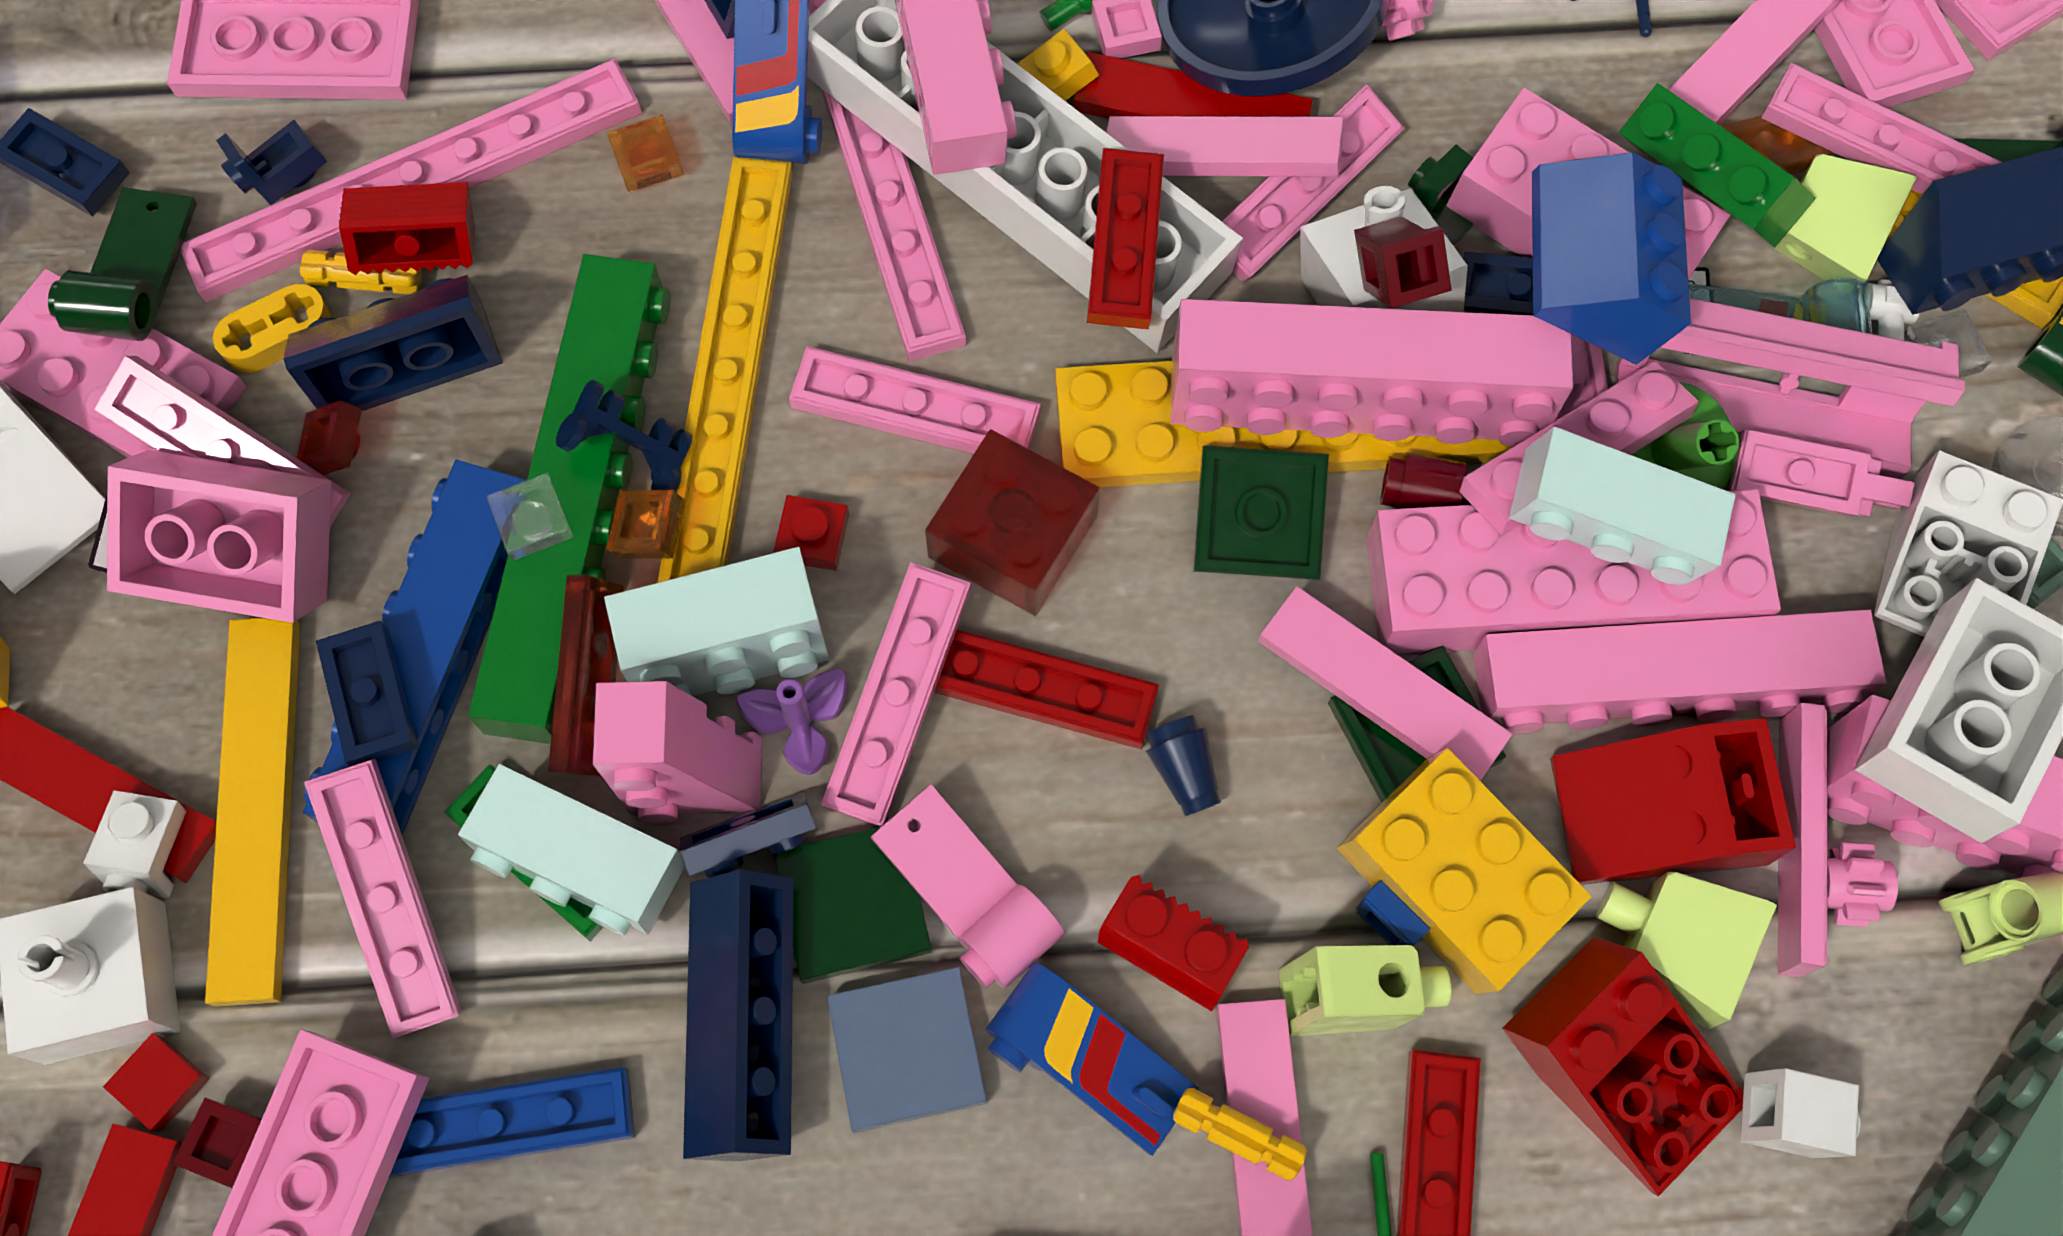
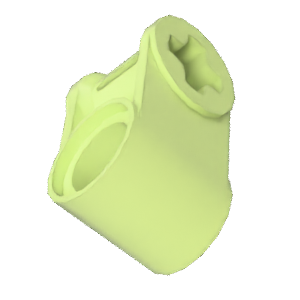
[1938,872,2063,966]

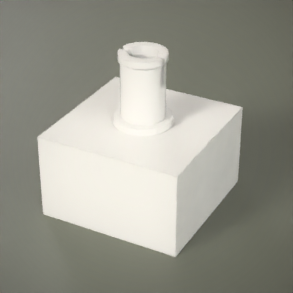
[1300,186,1468,312]
[0,887,181,1065]

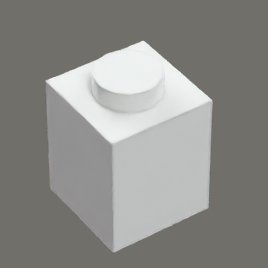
[1740,1068,1861,1158]

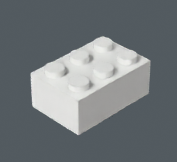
[1854,578,2063,843]

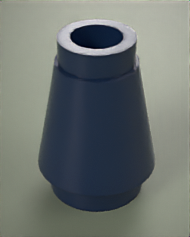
[1146,715,1221,817]

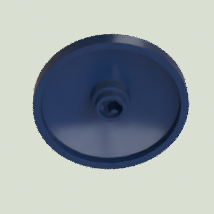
[1157,0,1390,96]

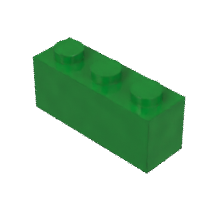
[1618,83,1816,248]

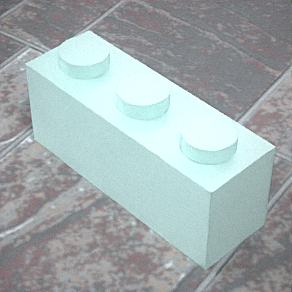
[1509,426,1736,585]
[458,764,685,936]

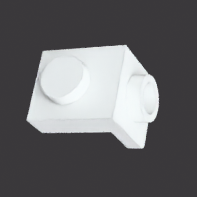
[83,790,186,898]

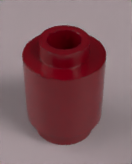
[1380,452,1471,509]

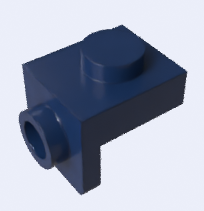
[216,120,327,205]

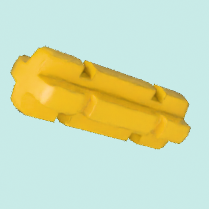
[300,249,422,294]
[1173,1088,1307,1180]

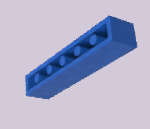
[303,459,527,835]

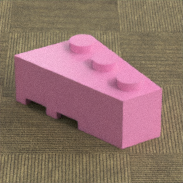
[593,681,762,824]

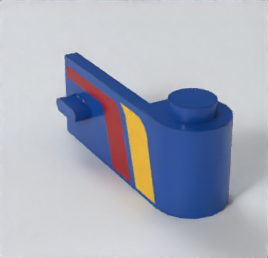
[732,0,822,164]
[985,962,1199,1156]

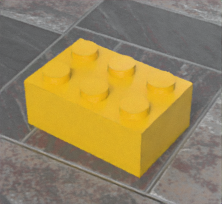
[1336,747,1592,995]

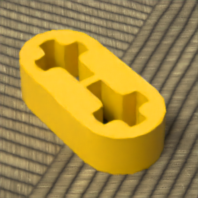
[212,284,333,373]

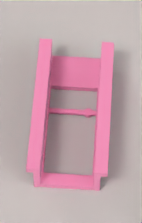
[1615,298,1965,480]

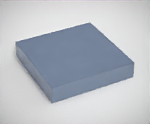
[827,967,987,1133]

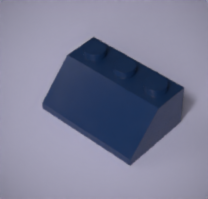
[1877,147,2063,315]
[283,275,503,423]

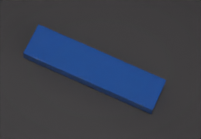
[389,1067,635,1178]

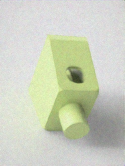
[1773,154,1917,296]
[1596,872,1777,1030]
[1278,945,1451,1037]

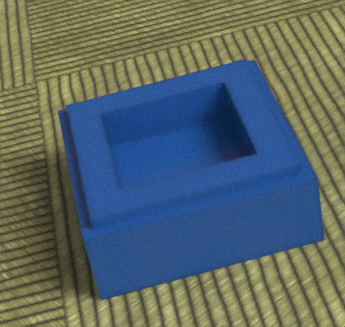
[1356,880,1430,946]

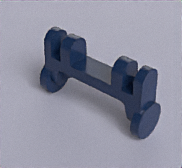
[556,380,692,502]

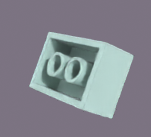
[604,547,830,696]

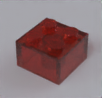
[925,429,1100,617]

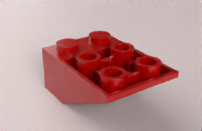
[1550,718,1796,885]
[1502,937,1744,1197]

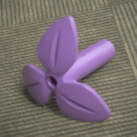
[736,669,848,775]

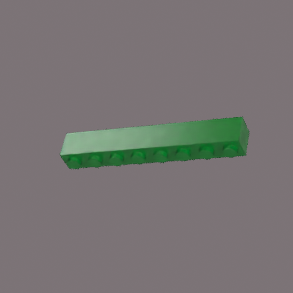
[468,254,670,745]

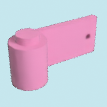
[870,784,1065,989]

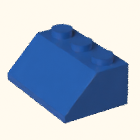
[1532,152,1691,365]

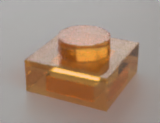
[606,114,684,193]
[606,490,686,559]

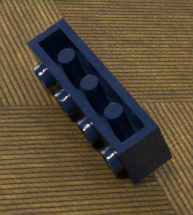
[683,869,794,1161]

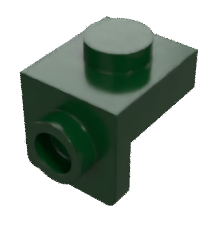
[1408,144,1473,246]

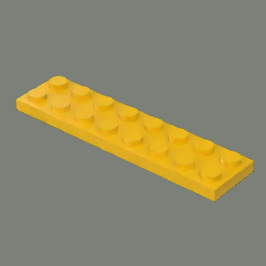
[1055,361,1512,490]

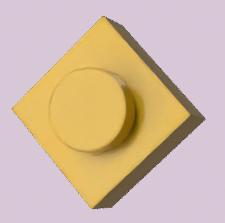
[1018,29,1099,101]

